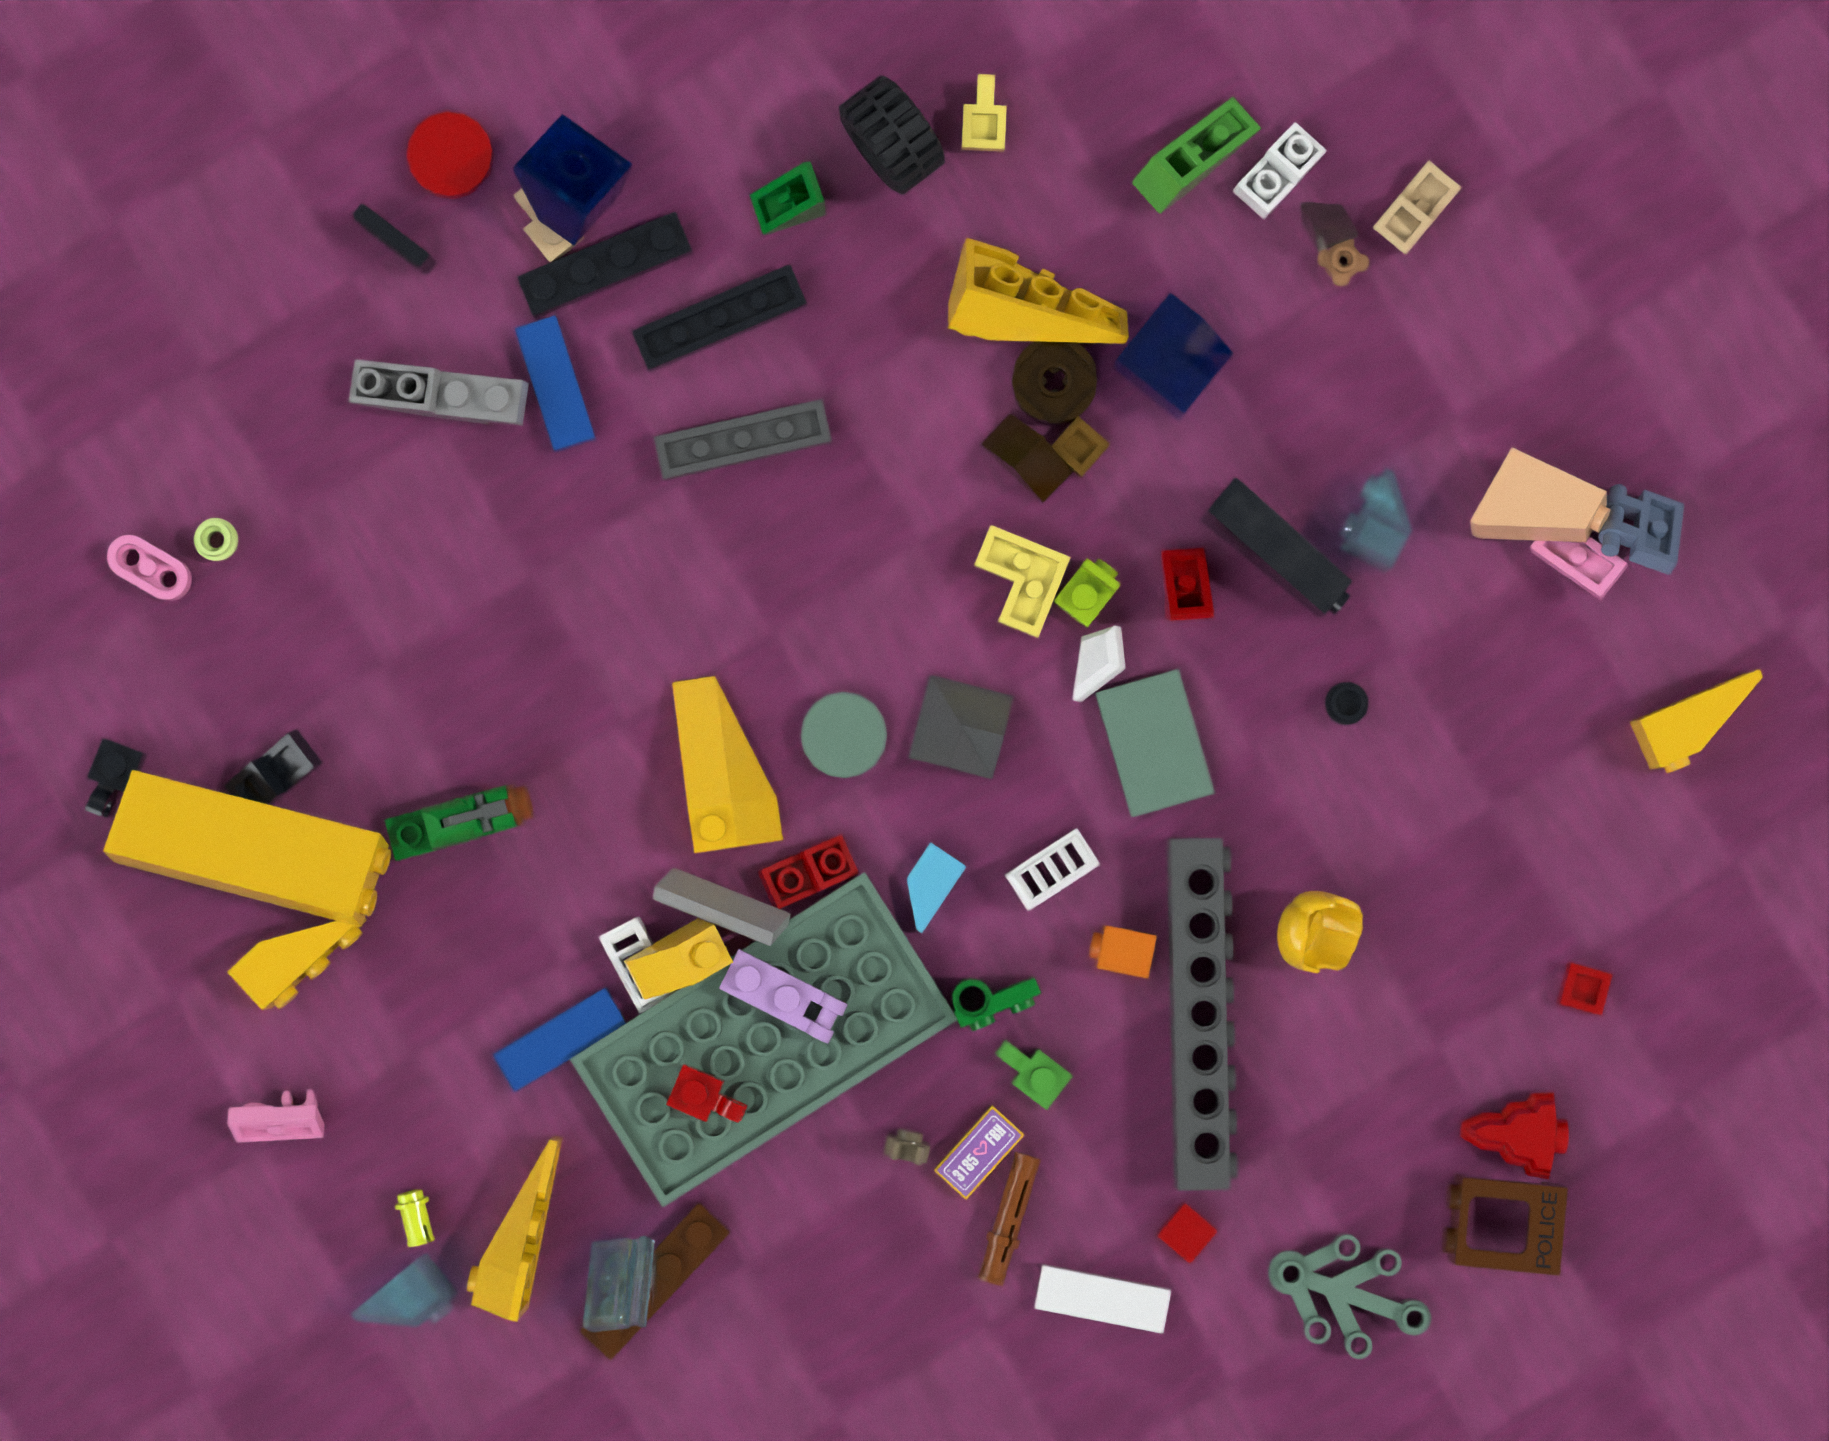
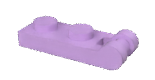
[719,949,848,1044]

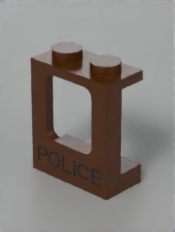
[1442,1173,1568,1276]

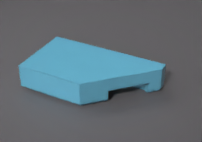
[907,842,967,933]

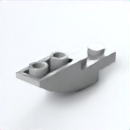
[349,359,529,426]

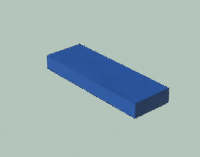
[515,315,596,452]
[493,987,627,1092]

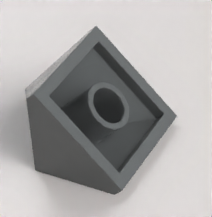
[908,675,1014,780]

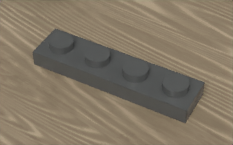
[654,399,832,481]

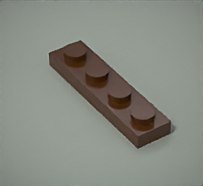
[579,1201,731,1361]

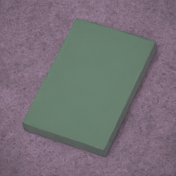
[1095,669,1215,818]

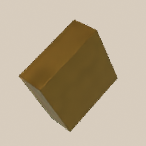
[1052,416,1110,478]

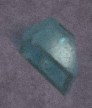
[350,1252,459,1327]

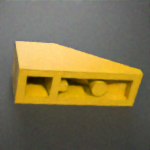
[1630,669,1763,773]

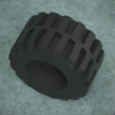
[838,75,945,195]

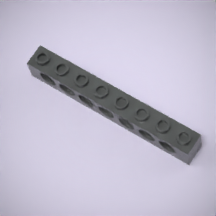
[1167,838,1238,1191]

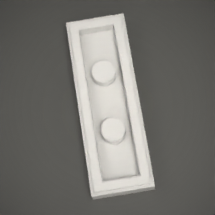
[1034,1263,1171,1334]

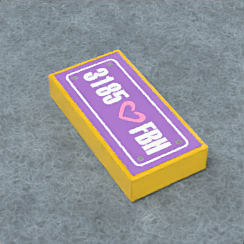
[934,1105,1024,1200]

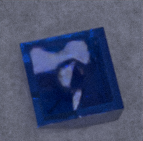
[513,114,633,246]
[1113,292,1234,421]

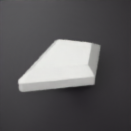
[1072,626,1126,702]

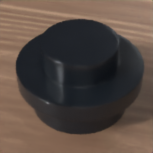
[1324,682,1369,725]

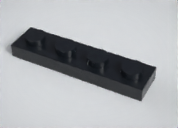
[517,211,693,319]
[631,264,807,373]

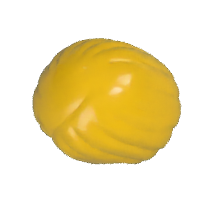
[1277,891,1363,974]

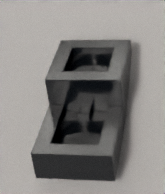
[224,729,323,805]

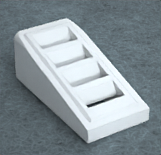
[1004,828,1100,911]
[599,916,677,1014]

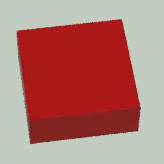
[1556,962,1613,1016]
[1156,1201,1218,1264]

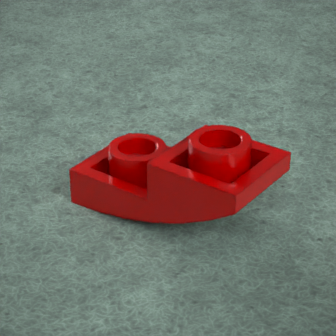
[757,834,859,909]

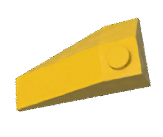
[948,237,1129,344]
[672,676,783,853]
[467,1135,563,1322]

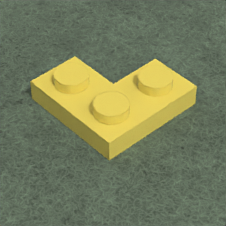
[974,525,1071,638]

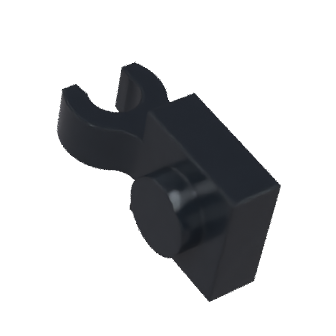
[85,738,147,818]

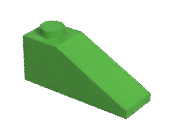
[1131,97,1261,214]

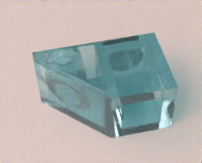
[1339,468,1412,573]

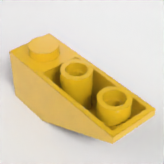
[227,918,367,1010]

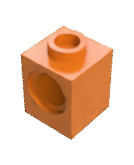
[1088,924,1157,979]

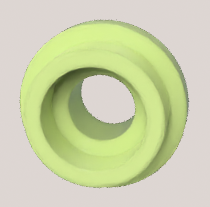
[194,518,239,561]

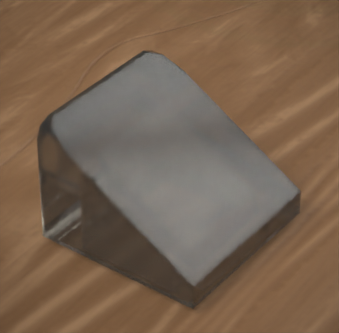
[1300,202,1358,251]

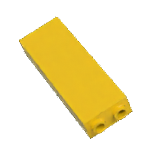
[103,770,391,927]

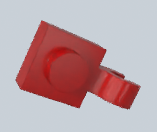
[666,1063,748,1123]

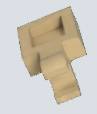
[513,185,585,263]

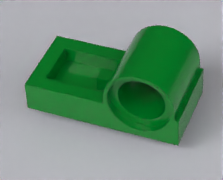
[952,976,1041,1031]

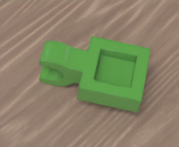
[995,1039,1073,1110]

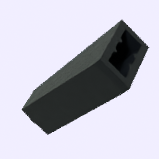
[1199,477,1352,618]

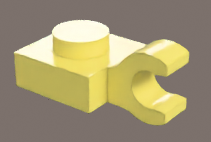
[962,74,1007,152]

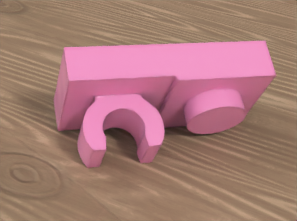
[1530,536,1628,601]
[227,1089,324,1143]

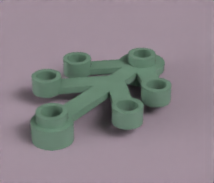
[1268,1233,1431,1359]

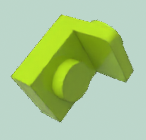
[1053,558,1121,628]

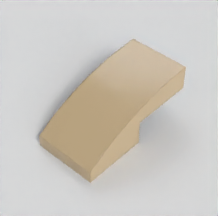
[1373,160,1462,255]

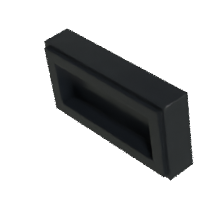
[352,202,437,275]

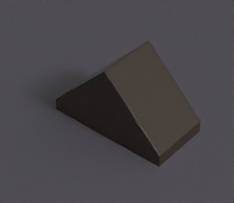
[981,413,1073,504]

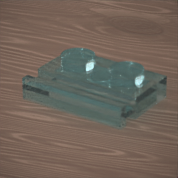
[583,1236,655,1332]

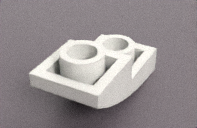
[1233,122,1327,220]

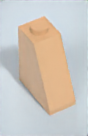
[1470,448,1611,542]

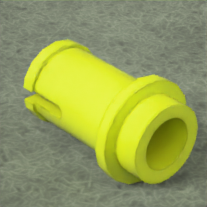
[395,1189,435,1247]

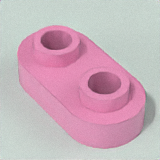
[107,535,192,601]

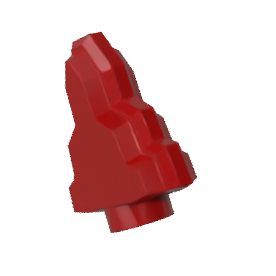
[1459,1092,1569,1180]

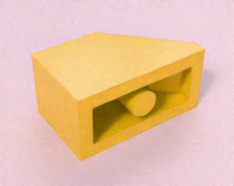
[624,918,733,1000]

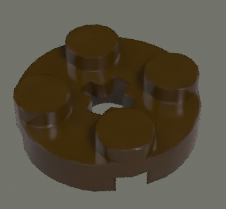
[1011,341,1098,426]

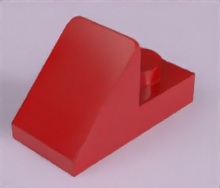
[1161,548,1214,621]

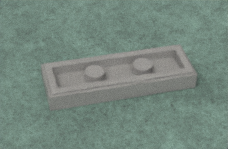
[653,867,791,946]

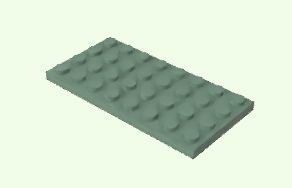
[570,872,957,1207]

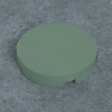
[801,692,887,778]

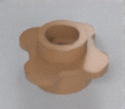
[1317,235,1369,287]

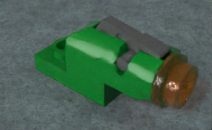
[384,783,535,861]

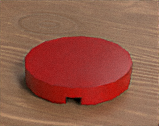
[407,111,494,199]

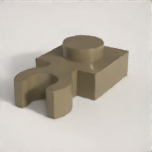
[884,1128,930,1165]

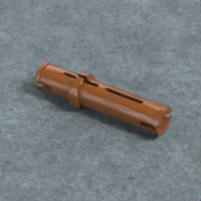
[977,1151,1042,1286]

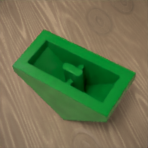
[750,161,826,235]

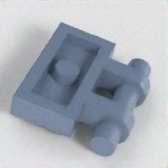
[1599,484,1684,575]

